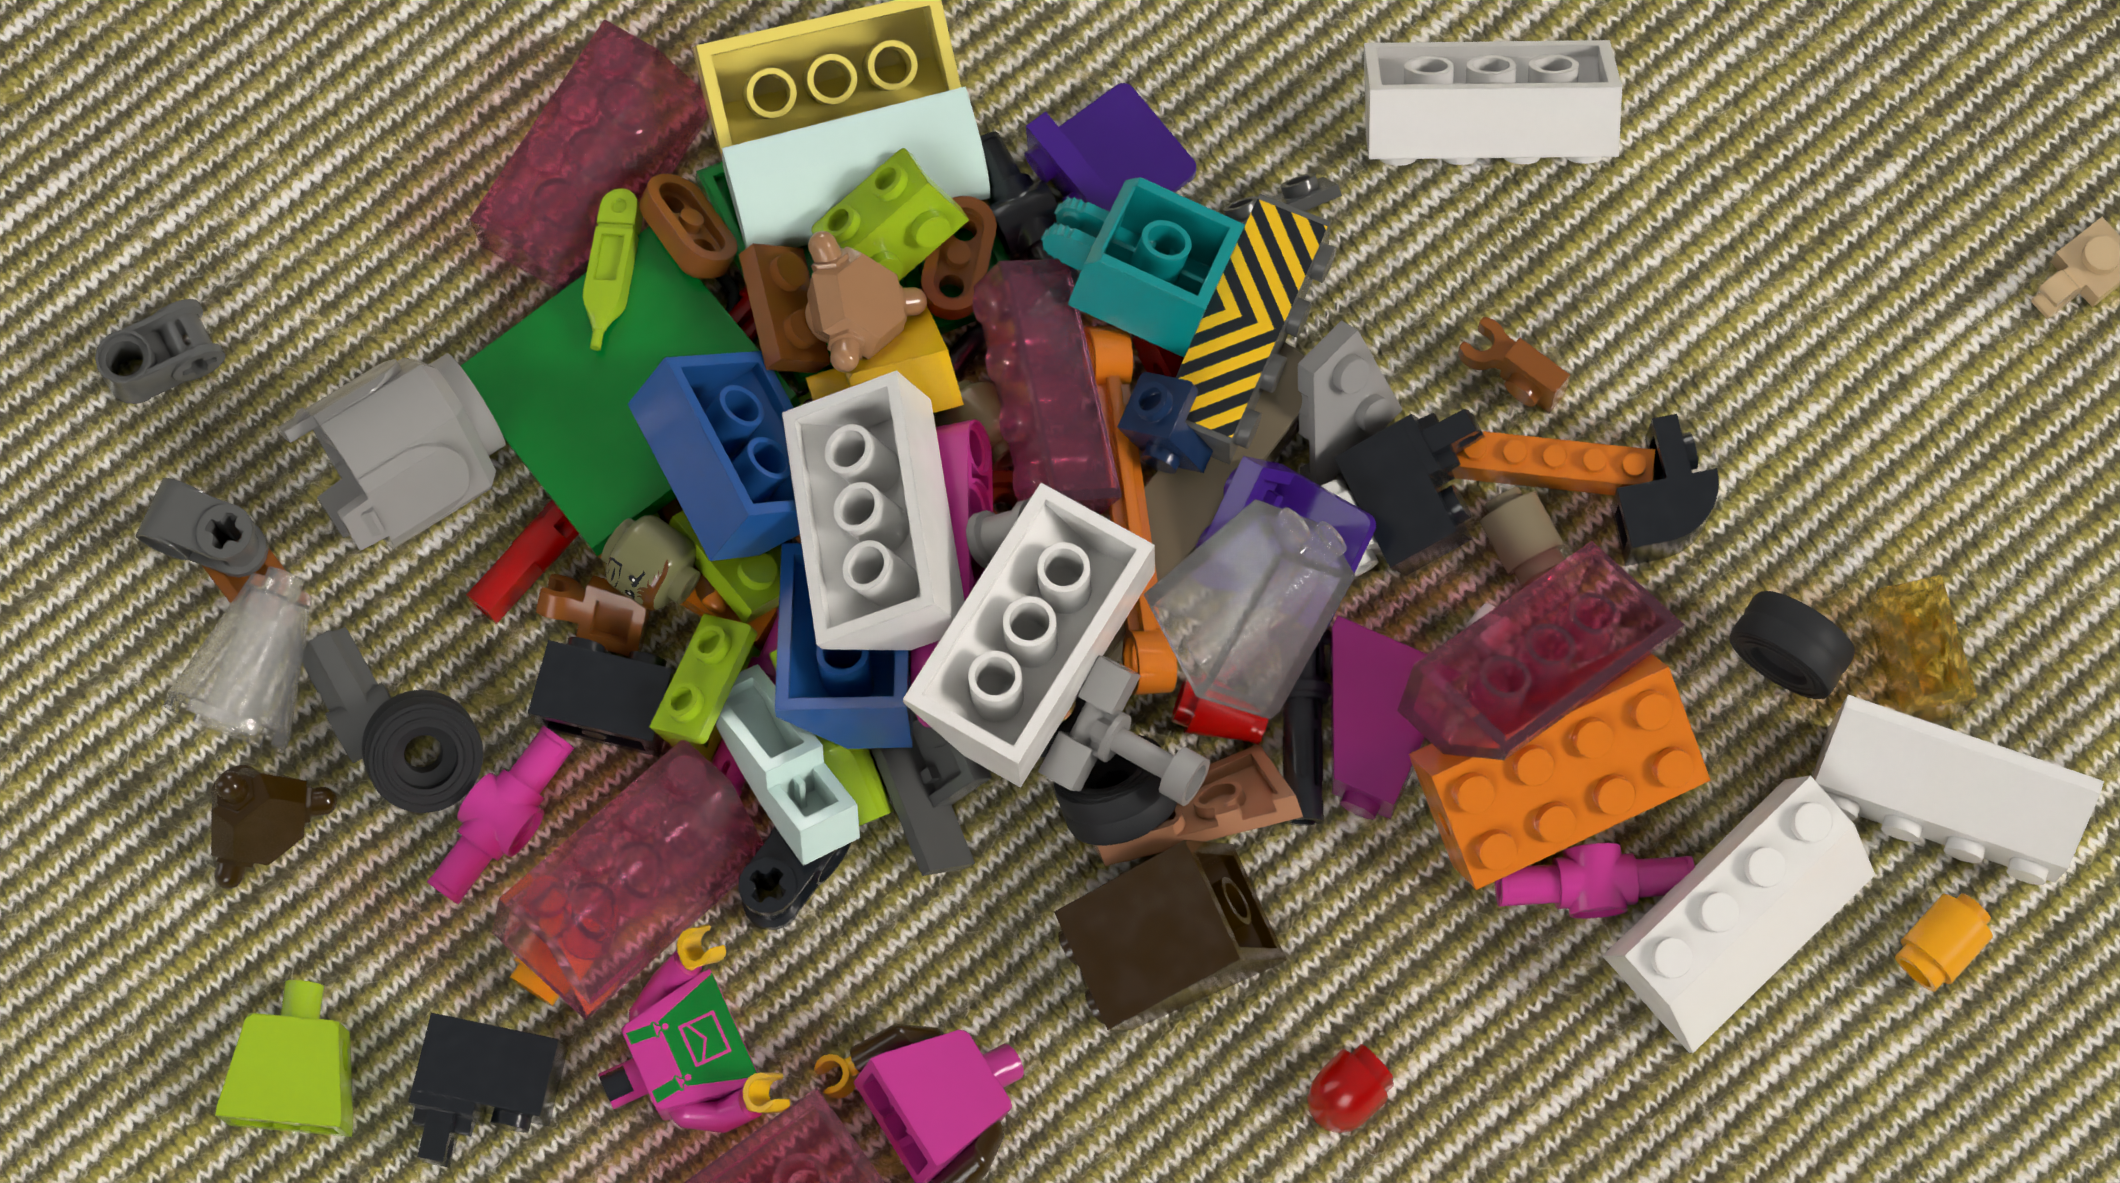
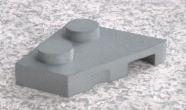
[1298,320,1403,486]

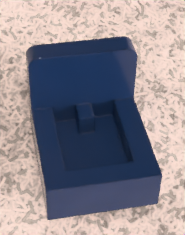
[1117,372,1213,474]

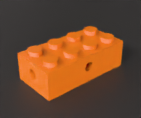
[1409,646,1711,890]

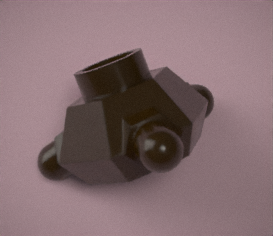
[211,765,337,889]

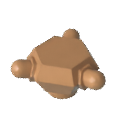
[805,231,927,372]

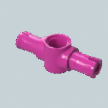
[427,725,574,905]
[1494,843,1695,919]

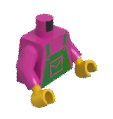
[598,924,790,1133]

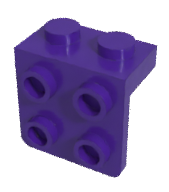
[1024,83,1196,212]
[1189,456,1376,630]

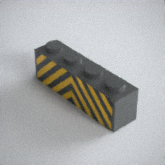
[1175,194,1336,464]

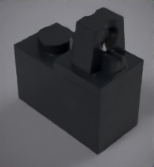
[1334,409,1485,576]
[408,1013,568,1168]

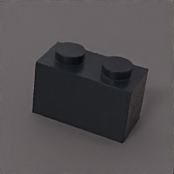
[528,637,675,757]

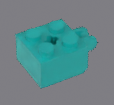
[1041,177,1245,357]

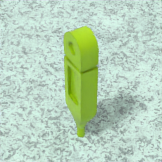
[583,188,643,351]

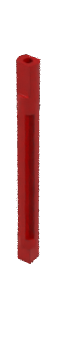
[466,285,758,624]

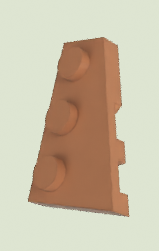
[1093,744,1303,866]

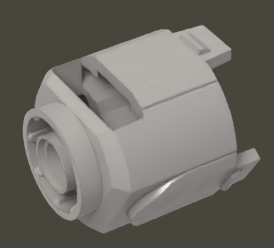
[277,353,506,551]

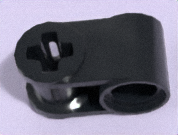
[738,826,852,930]

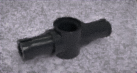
[980,131,1079,306]

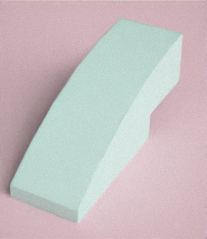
[715,664,860,866]

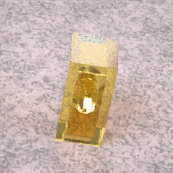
[1866,575,1978,723]

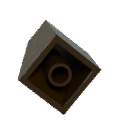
[1054,840,1287,1030]

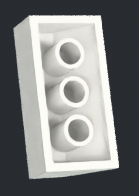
[1364,40,1622,166]
[782,370,965,650]
[903,483,1155,788]
[1812,695,2104,885]
[1603,776,1875,1053]

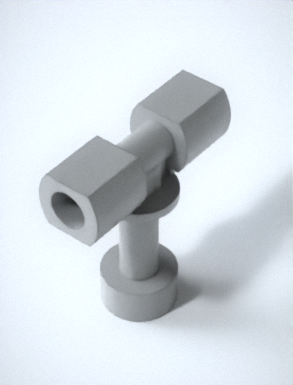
[1038,655,1210,806]

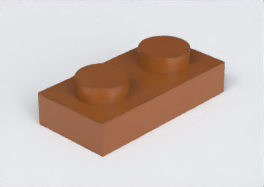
[739,243,831,373]

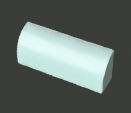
[722,86,990,248]

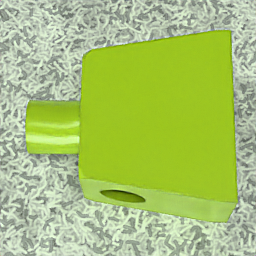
[215,980,353,1137]

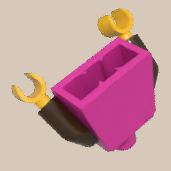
[814,1024,1024,1183]

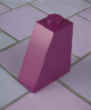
[1330,616,1456,820]

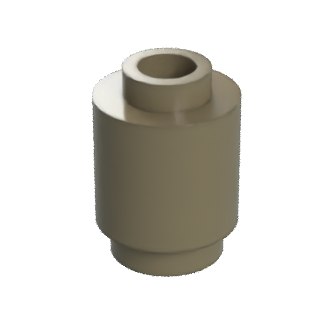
[1480,487,1567,586]

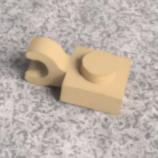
[2031,217,2120,319]

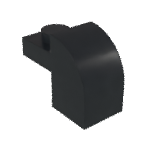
[1611,414,1719,566]

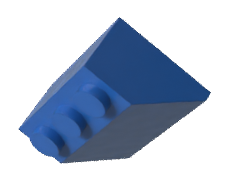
[628,351,800,561]
[775,543,913,749]

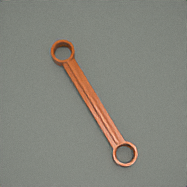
[1080,325,1177,695]

